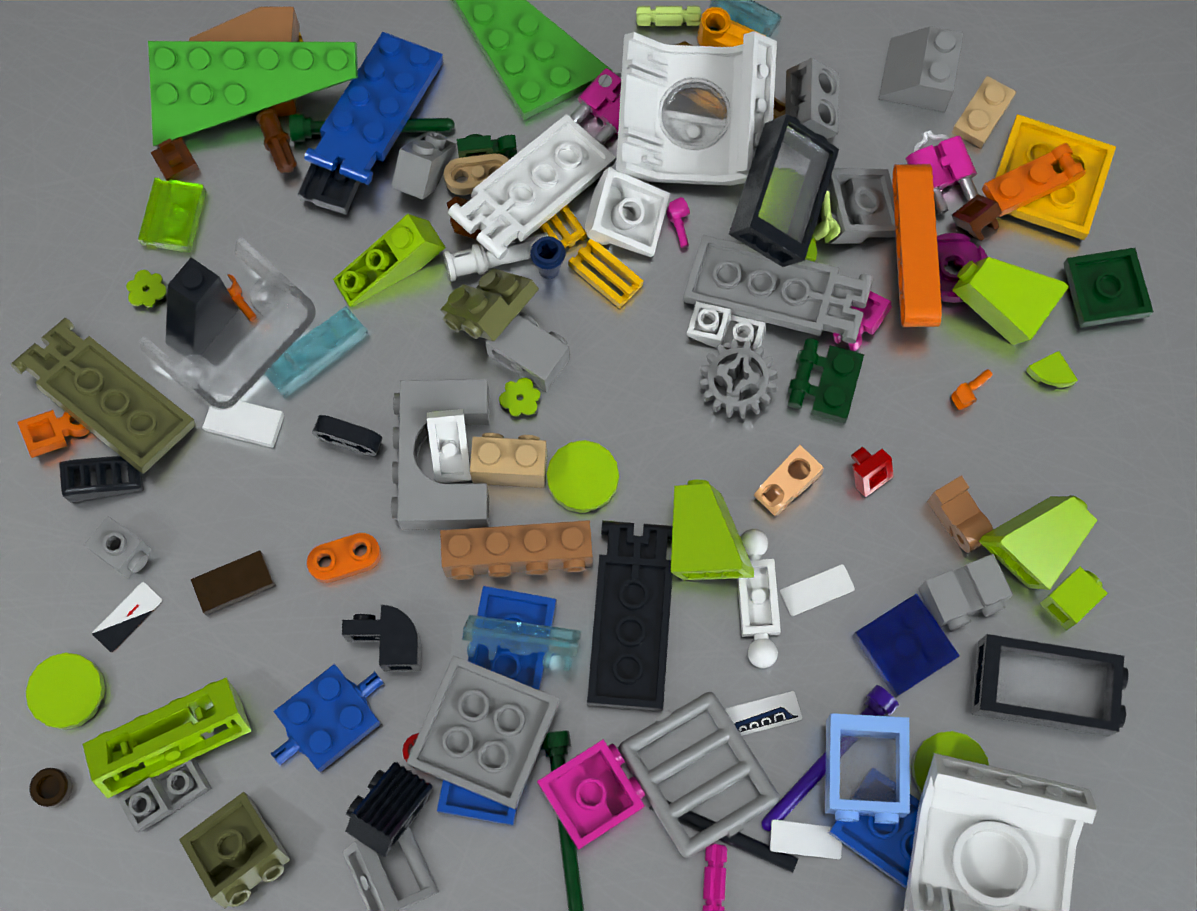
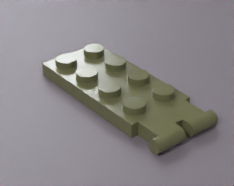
[11,318,195,474]

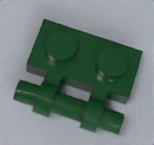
[788,338,864,423]

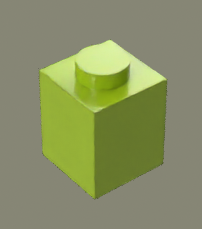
[1039,566,1108,631]

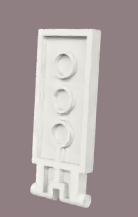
[448,114,616,260]

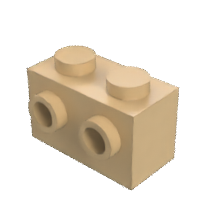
[470,433,548,488]

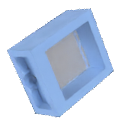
[825,713,910,824]

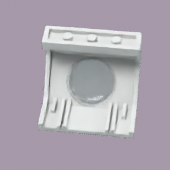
[616,31,777,186]

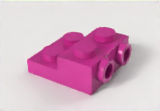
[537,739,645,850]

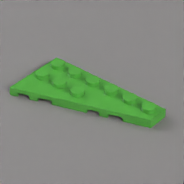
[452,0,612,120]
[148,41,358,146]

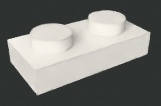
[427,409,472,483]

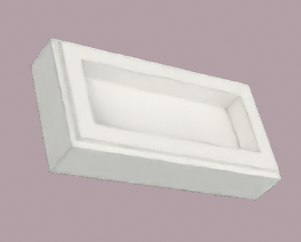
[203,395,285,448]

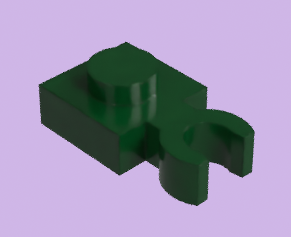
[456,134,517,160]

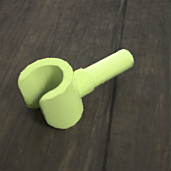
[813,191,841,243]

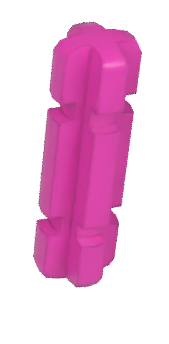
[703,844,727,911]

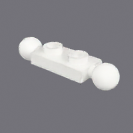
[737,529,781,668]

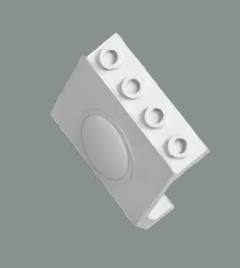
[904,753,1097,911]

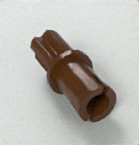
[256,109,297,173]

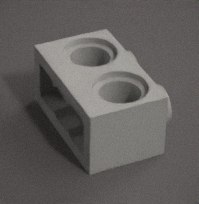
[785,58,839,139]

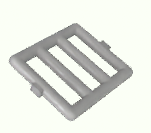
[618,692,780,858]

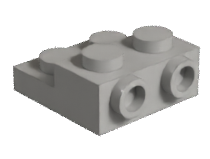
[821,168,896,244]

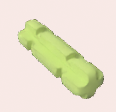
[636,6,701,26]

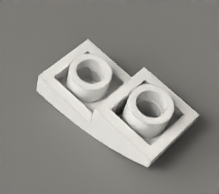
[687,302,766,351]

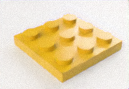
[995,114,1116,240]

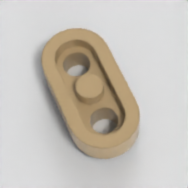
[444,154,509,195]

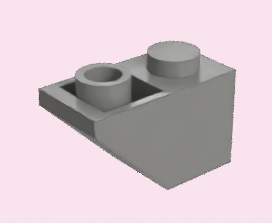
[391,132,456,200]

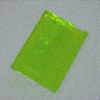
[138,177,206,252]

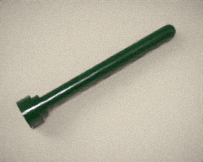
[289,114,455,142]
[541,731,584,911]

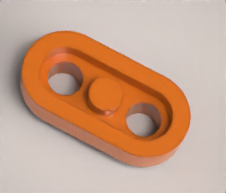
[307,533,381,583]

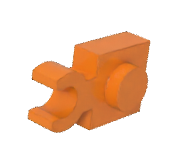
[17,410,90,458]

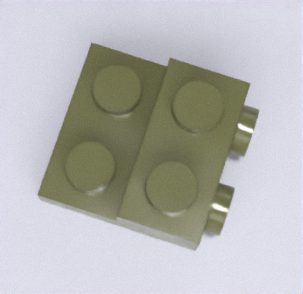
[440,268,539,342]
[179,792,290,909]

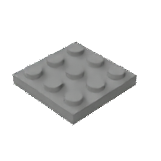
[406,655,560,810]

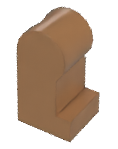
[927,475,993,553]

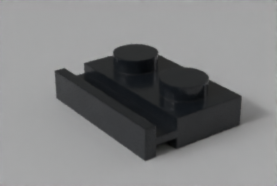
[298,163,360,215]

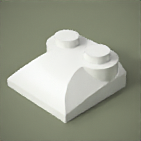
[585,167,670,257]

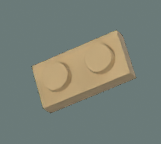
[952,76,1016,149]

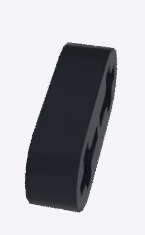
[312,415,383,456]

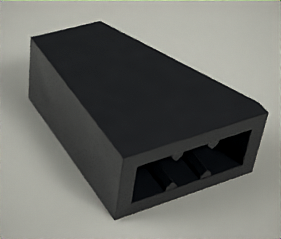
[165,257,238,364]

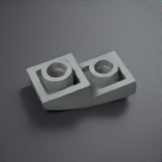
[118,758,212,832]

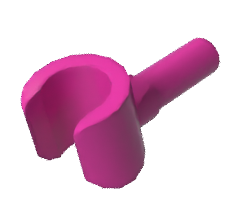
[666,197,690,248]

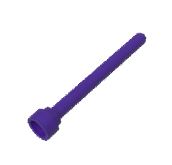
[761,685,899,832]

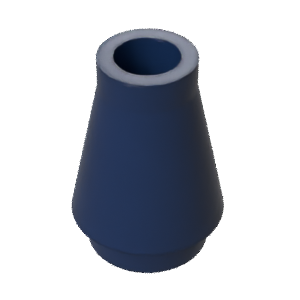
[530,236,566,279]

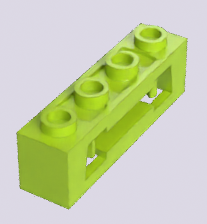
[82,677,251,798]

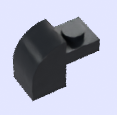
[342,605,422,671]

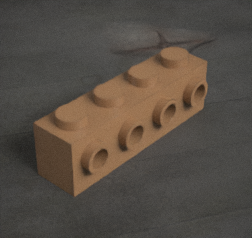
[440,520,593,580]

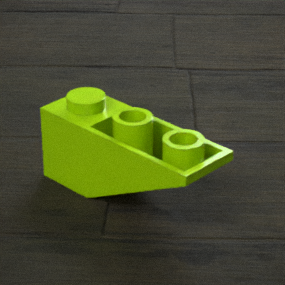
[333,214,446,307]

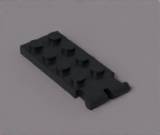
[587,520,673,711]

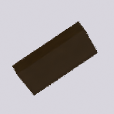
[191,550,275,615]

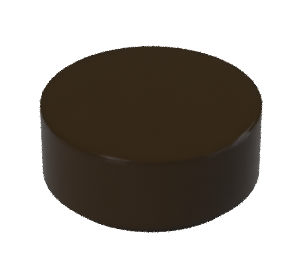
[29,768,72,808]

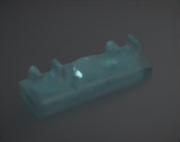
[261,306,369,399]
[462,615,581,671]

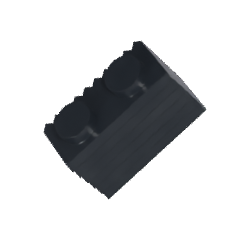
[345,762,432,857]

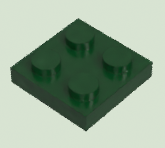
[1063,248,1154,328]

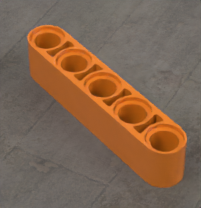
[892,164,942,328]

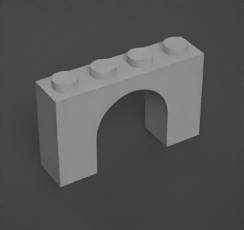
[391,379,490,530]

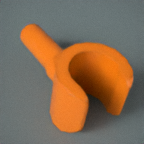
[227,274,257,321]
[951,369,993,410]

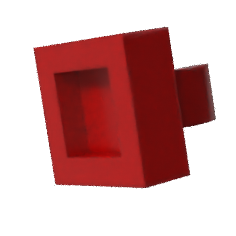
[851,447,894,497]

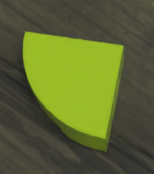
[1026,351,1078,388]

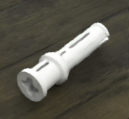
[443,232,548,282]

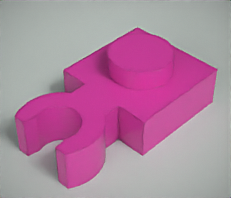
[833,291,892,352]

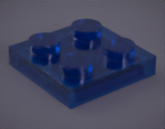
[853,593,960,698]

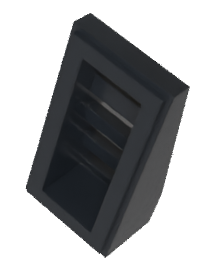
[59,456,143,503]

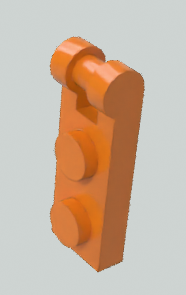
[982,143,1086,217]

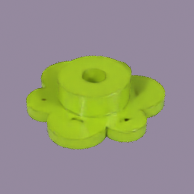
[126,270,167,308]
[499,377,540,417]

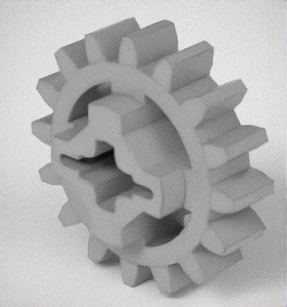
[699,340,778,419]

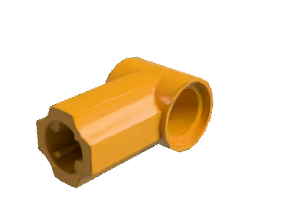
[697,7,766,47]

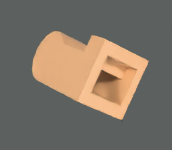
[754,445,824,516]

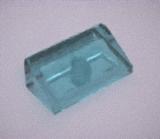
[708,0,782,38]

